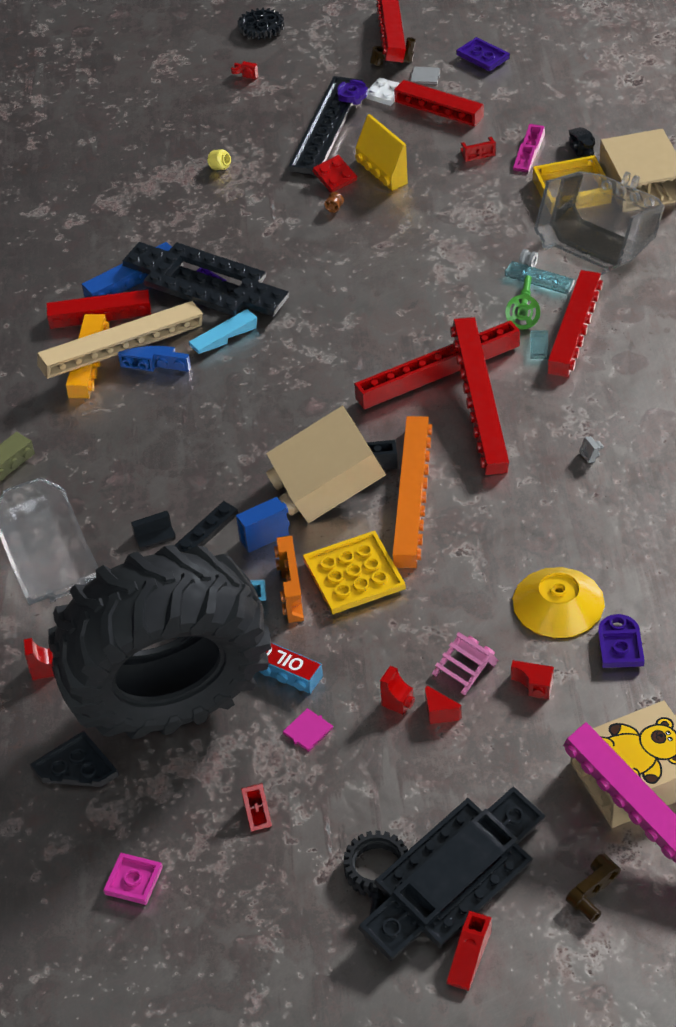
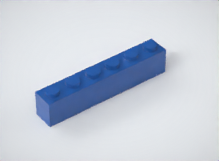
[82,242,172,298]

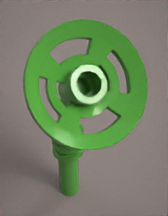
[505,275,540,330]

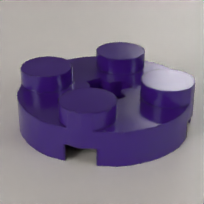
[337,80,368,105]

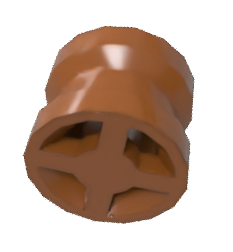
[324,192,344,213]

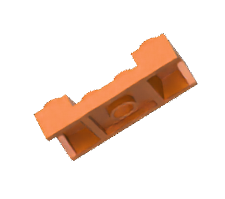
[274,536,304,623]

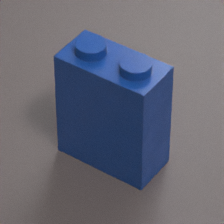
[236,497,290,553]

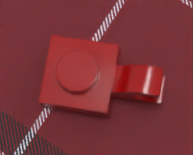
[231,61,258,80]

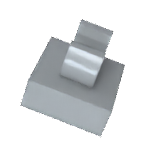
[579,436,604,463]

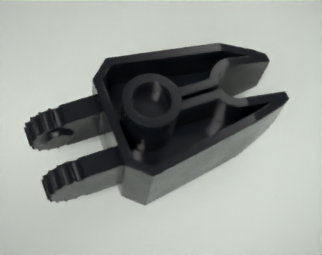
[569,127,595,157]

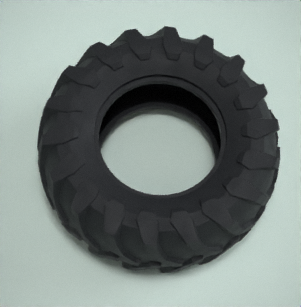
[48,545,271,739]

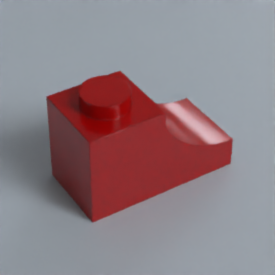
[24,638,54,680]
[511,660,554,699]
[380,665,415,715]

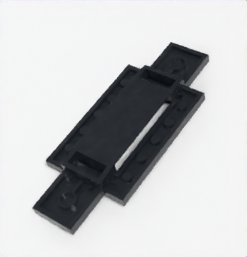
[122,242,289,317]
[358,786,546,961]

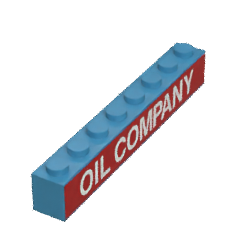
[177,637,323,694]

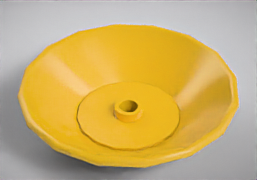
[512,567,605,638]

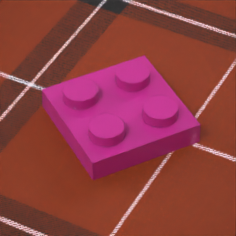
[104,852,163,905]

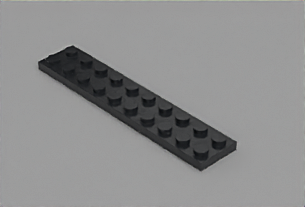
[289,76,363,175]

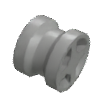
[519,249,538,269]

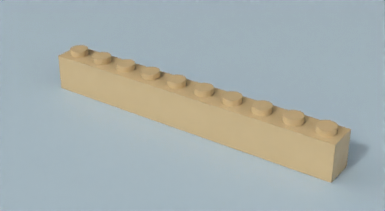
[37,301,203,379]

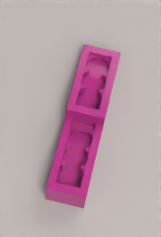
[513,124,545,173]

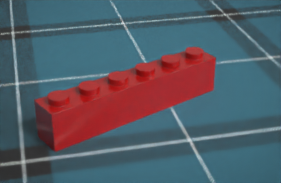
[394,80,484,127]
[47,289,152,329]

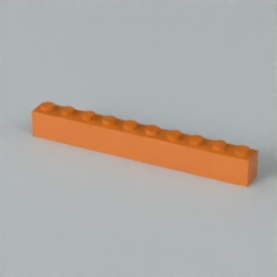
[393,416,432,568]

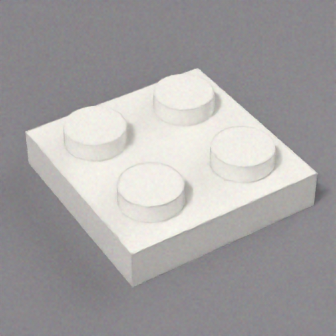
[365,77,400,106]

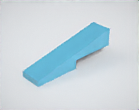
[189,309,257,354]

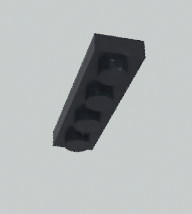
[174,501,239,552]

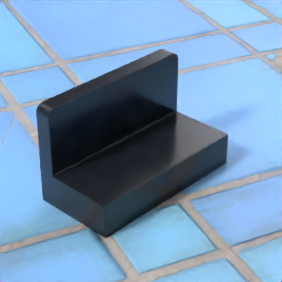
[131,511,176,550]

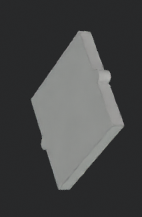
[411,67,440,85]

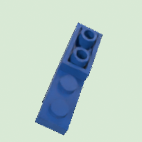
[118,346,191,372]

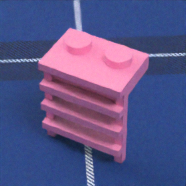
[432,632,499,696]

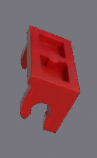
[460,137,496,162]

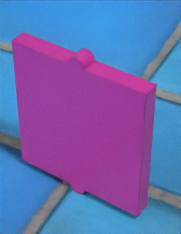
[283,708,333,752]

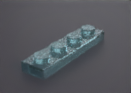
[505,261,575,295]

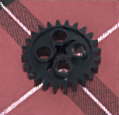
[237,8,285,40]

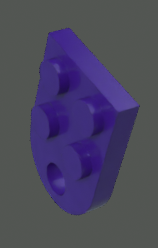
[598,614,645,668]

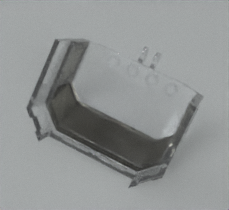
[534,171,665,275]

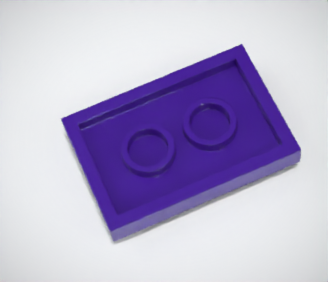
[456,37,510,72]

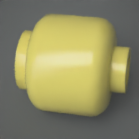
[207,149,231,170]

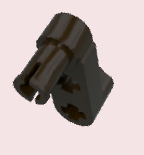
[370,37,416,66]
[566,853,621,923]

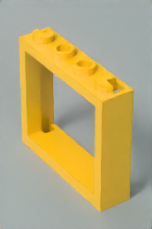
[533,155,613,214]

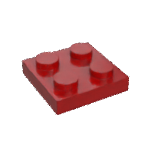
[313,155,358,193]

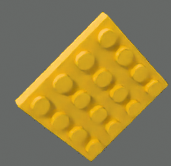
[303,530,406,615]

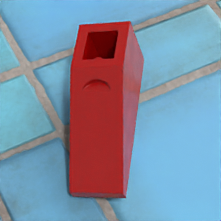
[447,910,492,991]

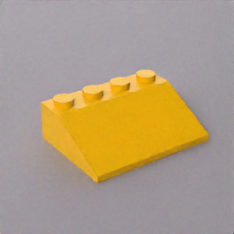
[355,114,408,191]

